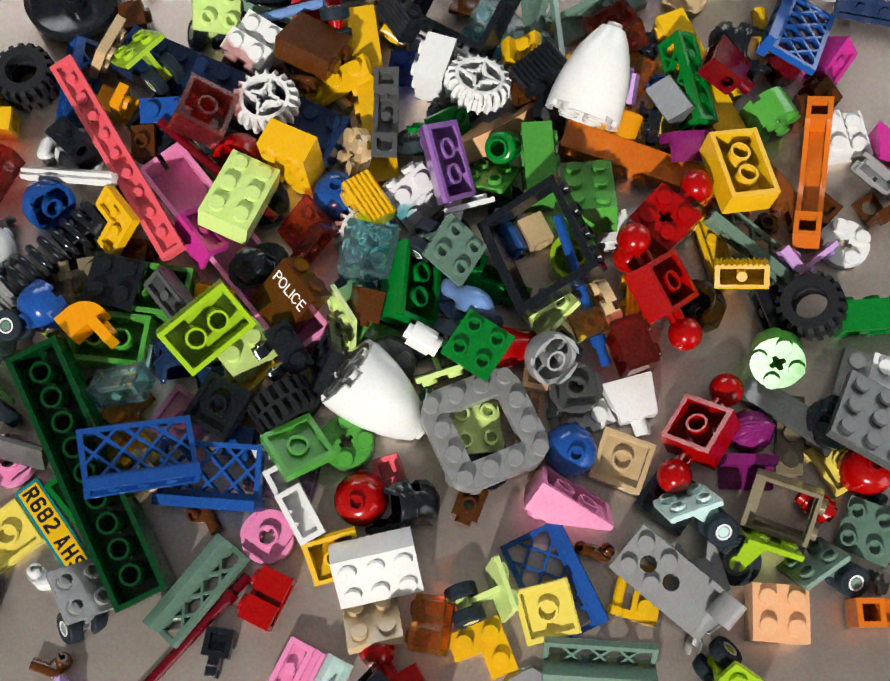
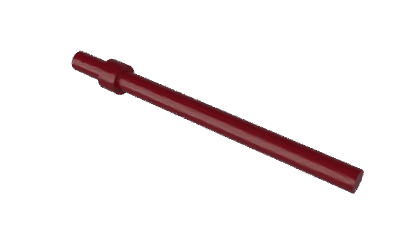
[157,117,279,223]
[143,572,251,681]

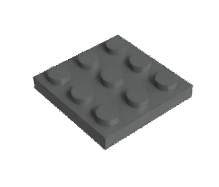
[825,369,890,471]

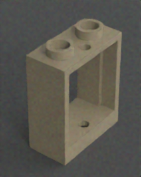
[740,468,828,548]

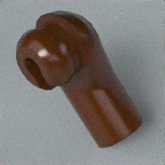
[574,541,615,562]

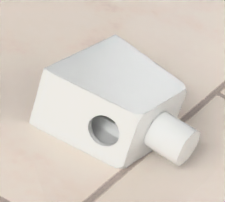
[601,371,658,438]

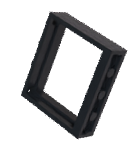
[414,0,521,59]
[476,174,608,317]

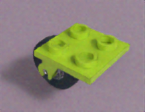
[716,527,805,586]

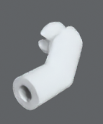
[37,136,55,164]
[26,563,51,591]

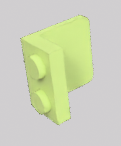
[450,399,504,455]

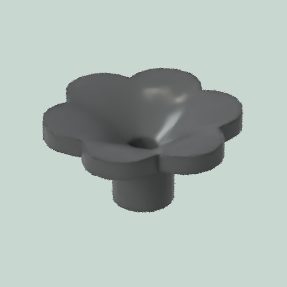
[868,563,890,596]

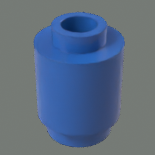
[499,222,529,261]

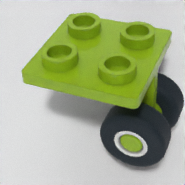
[110,29,186,97]
[692,636,765,681]

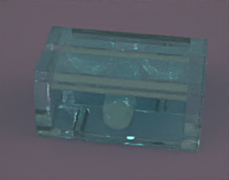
[87,362,155,408]

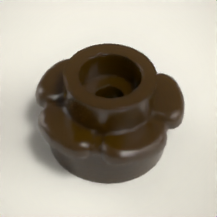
[754,212,779,236]

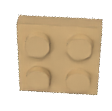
[88,14,127,80]
[587,426,656,497]
[342,597,405,655]

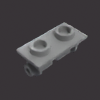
[850,150,890,201]

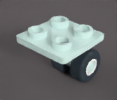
[652,483,739,548]

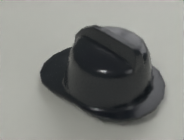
[228,242,289,290]

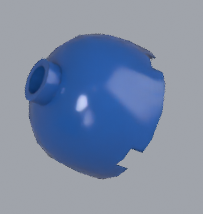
[313,171,351,222]
[21,179,76,231]
[17,279,68,333]
[544,423,597,477]

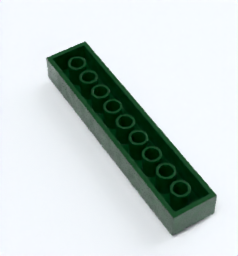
[4,335,175,613]

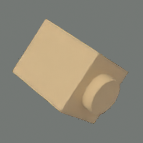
[517,211,554,256]

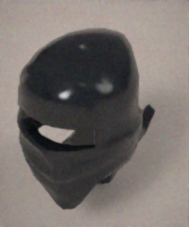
[707,21,772,81]
[365,479,440,535]

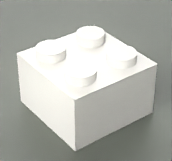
[410,31,457,103]

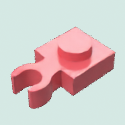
[356,452,406,485]

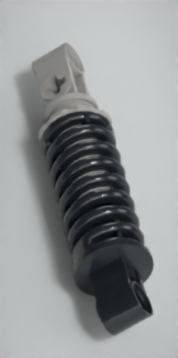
[0,185,130,311]

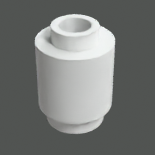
[402,320,444,357]

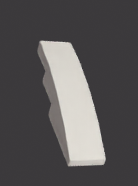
[251,443,326,546]

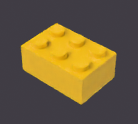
[256,118,326,195]
[699,127,781,214]

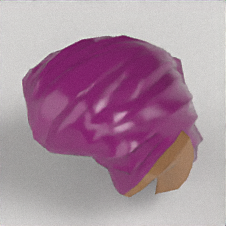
[732,409,776,454]

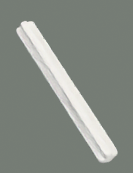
[19,166,119,186]

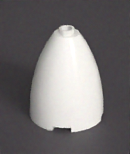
[545,21,630,132]
[319,339,425,440]

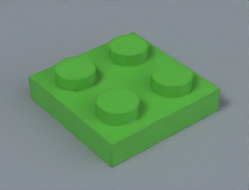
[260,413,336,482]

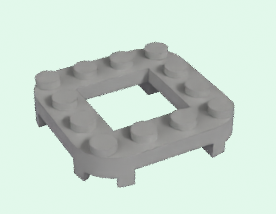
[420,367,549,495]

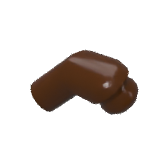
[185,507,224,536]
[29,652,73,679]

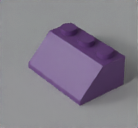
[418,119,477,205]

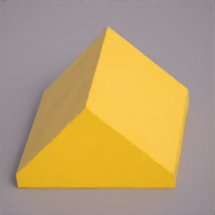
[301,526,359,587]

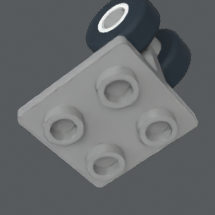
[46,558,113,644]

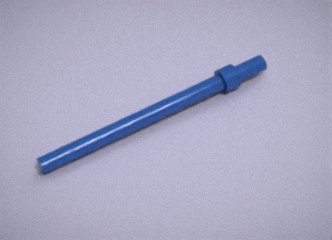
[553,214,611,367]

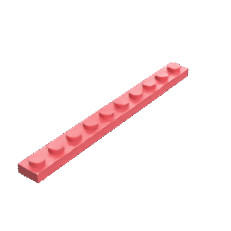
[49,54,187,263]

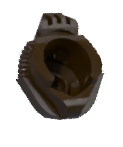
[667,279,727,333]

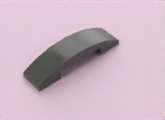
[371,66,399,158]
[740,376,832,457]

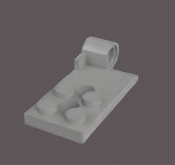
[609,524,748,642]

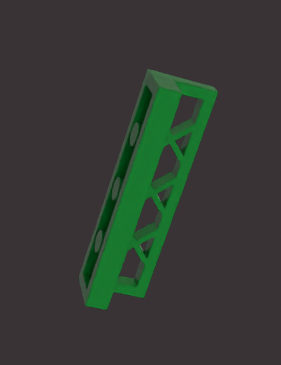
[657,30,718,131]

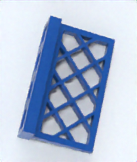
[756,0,835,76]
[76,415,202,500]
[151,439,265,512]
[500,523,610,649]

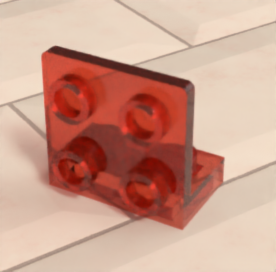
[277,195,340,266]

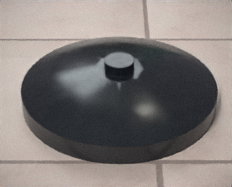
[24,0,122,42]

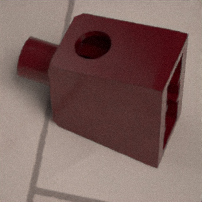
[697,34,755,95]

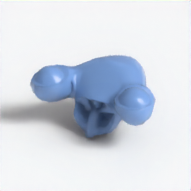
[441,277,504,327]

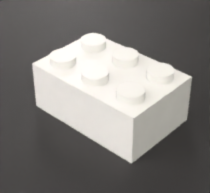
[328,526,424,609]

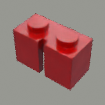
[237,565,297,632]

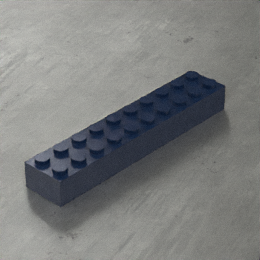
[110,24,352,172]

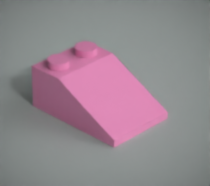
[524,462,614,531]

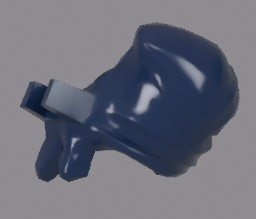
[153,338,225,389]

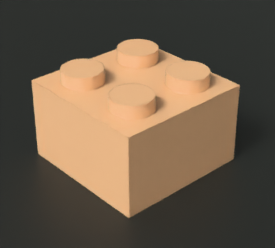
[744,582,811,645]

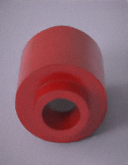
[793,492,838,524]

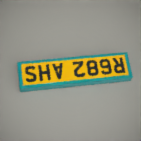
[14,478,91,567]

